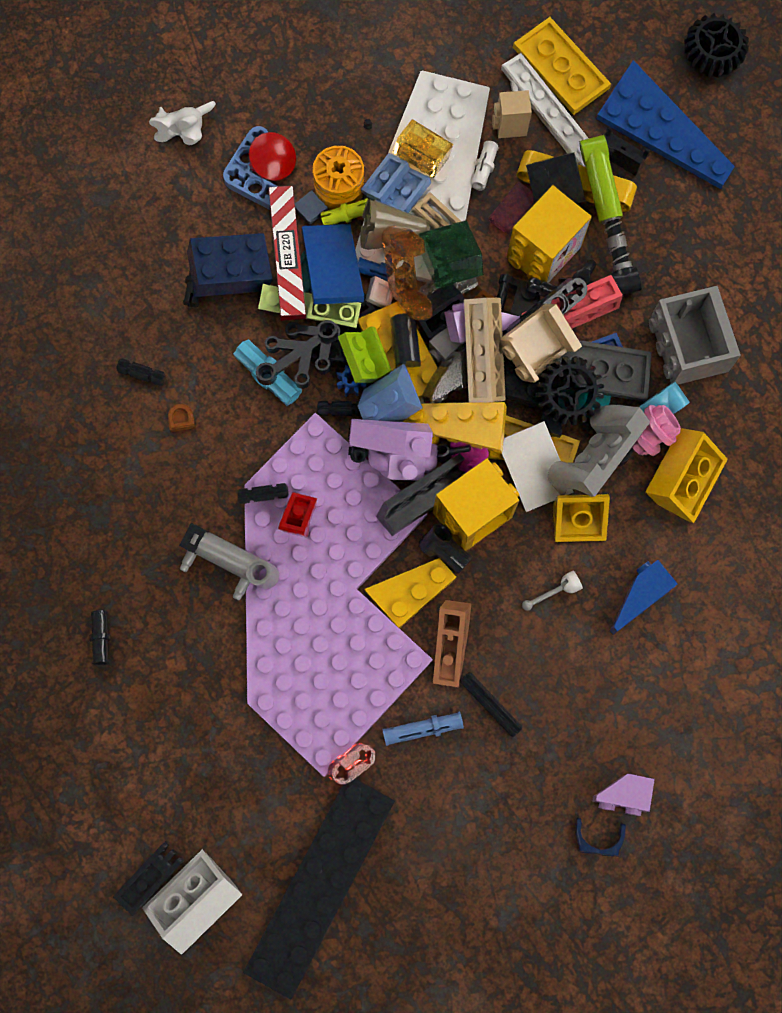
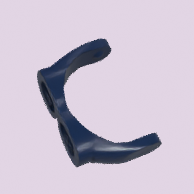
[575,818,626,857]

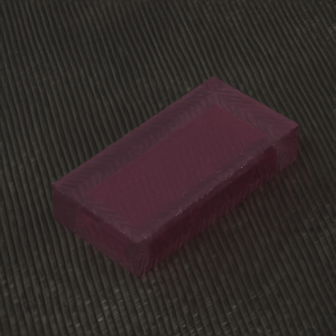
[489,181,535,234]

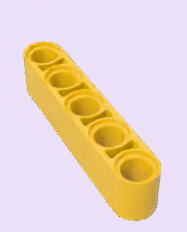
[517,150,637,212]

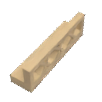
[464,298,505,403]

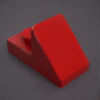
[278,492,317,538]

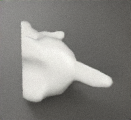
[149,101,216,145]

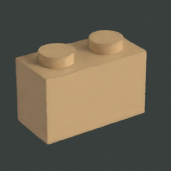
[492,90,532,138]

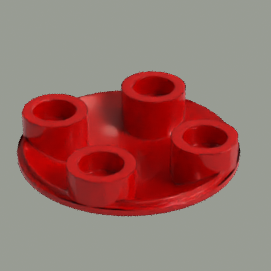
[249,132,296,181]

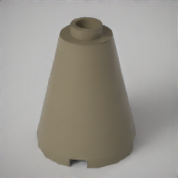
[360,199,430,250]

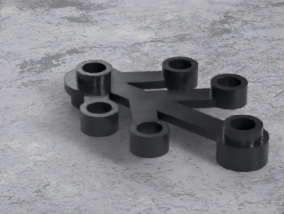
[256,320,341,389]

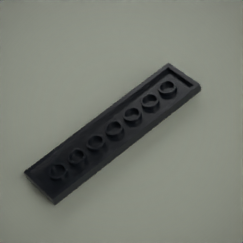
[243,775,395,1000]

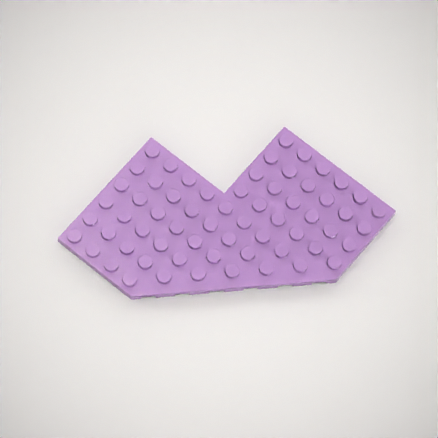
[245,413,433,777]

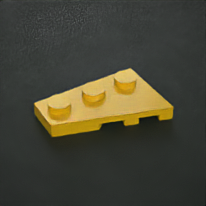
[364,558,457,628]

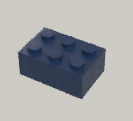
[187,233,273,297]

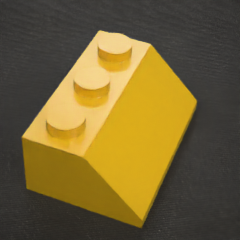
[646,428,728,523]

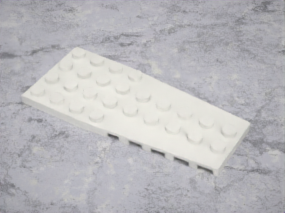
[355,71,490,286]

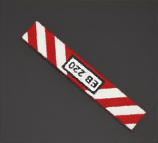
[269,186,306,321]

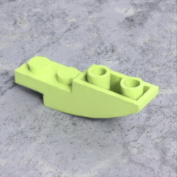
[258,284,361,328]

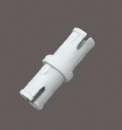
[470,141,499,191]

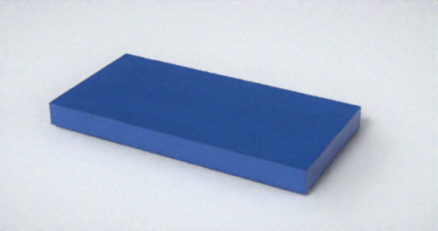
[301,224,364,305]

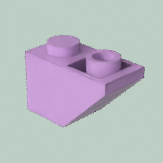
[592,774,655,816]

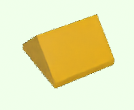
[553,494,610,542]

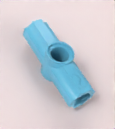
[233,339,302,406]

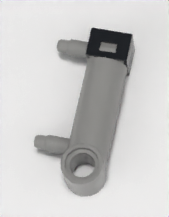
[179,523,279,600]

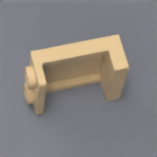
[499,304,582,382]

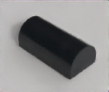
[390,313,421,368]

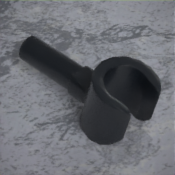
[437,444,471,464]

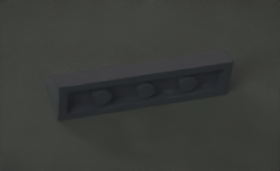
[376,453,464,536]

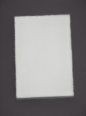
[502,421,573,512]

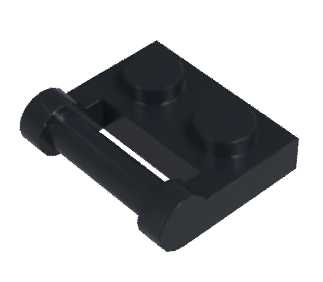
[497,274,540,317]

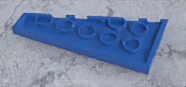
[596,60,735,189]

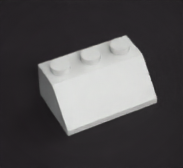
[142,849,242,955]

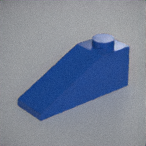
[610,560,678,635]

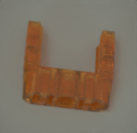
[382,226,433,320]

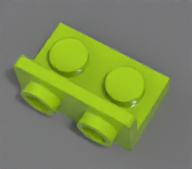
[338,327,392,383]

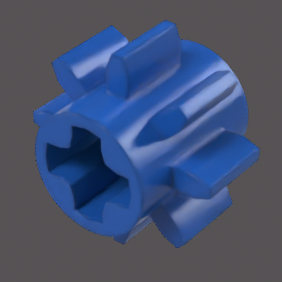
[337,365,367,397]

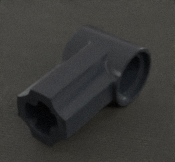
[419,523,472,574]

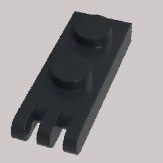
[113,841,185,916]

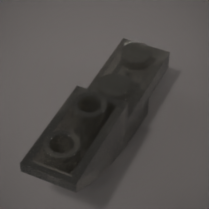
[422,334,505,403]

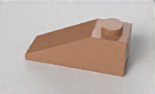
[433,600,471,687]

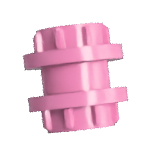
[632,405,680,456]

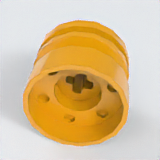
[313,146,364,210]

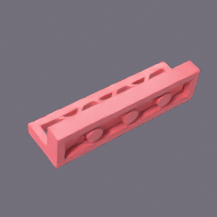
[521,275,623,329]

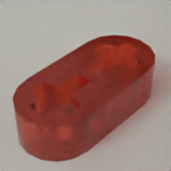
[328,743,376,785]

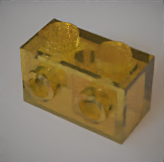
[393,119,454,178]

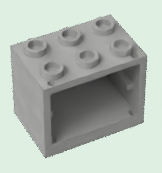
[649,286,741,384]

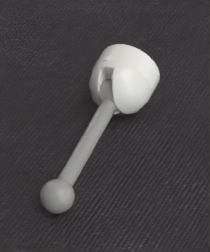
[522,571,583,611]

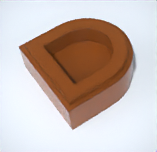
[168,404,196,432]

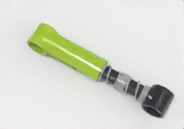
[579,135,642,295]

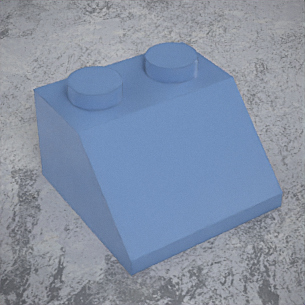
[358,364,422,422]

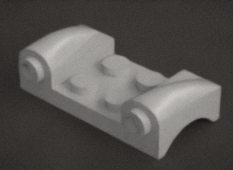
[548,405,650,497]

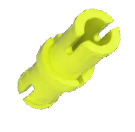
[321,198,368,225]

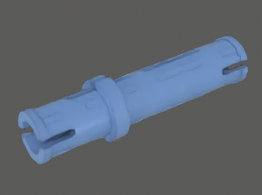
[383,712,464,746]

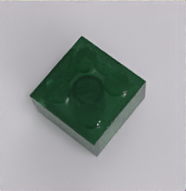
[419,220,484,289]

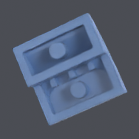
[361,153,431,213]

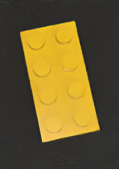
[513,17,611,115]
[357,300,446,399]

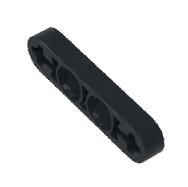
[505,278,587,334]

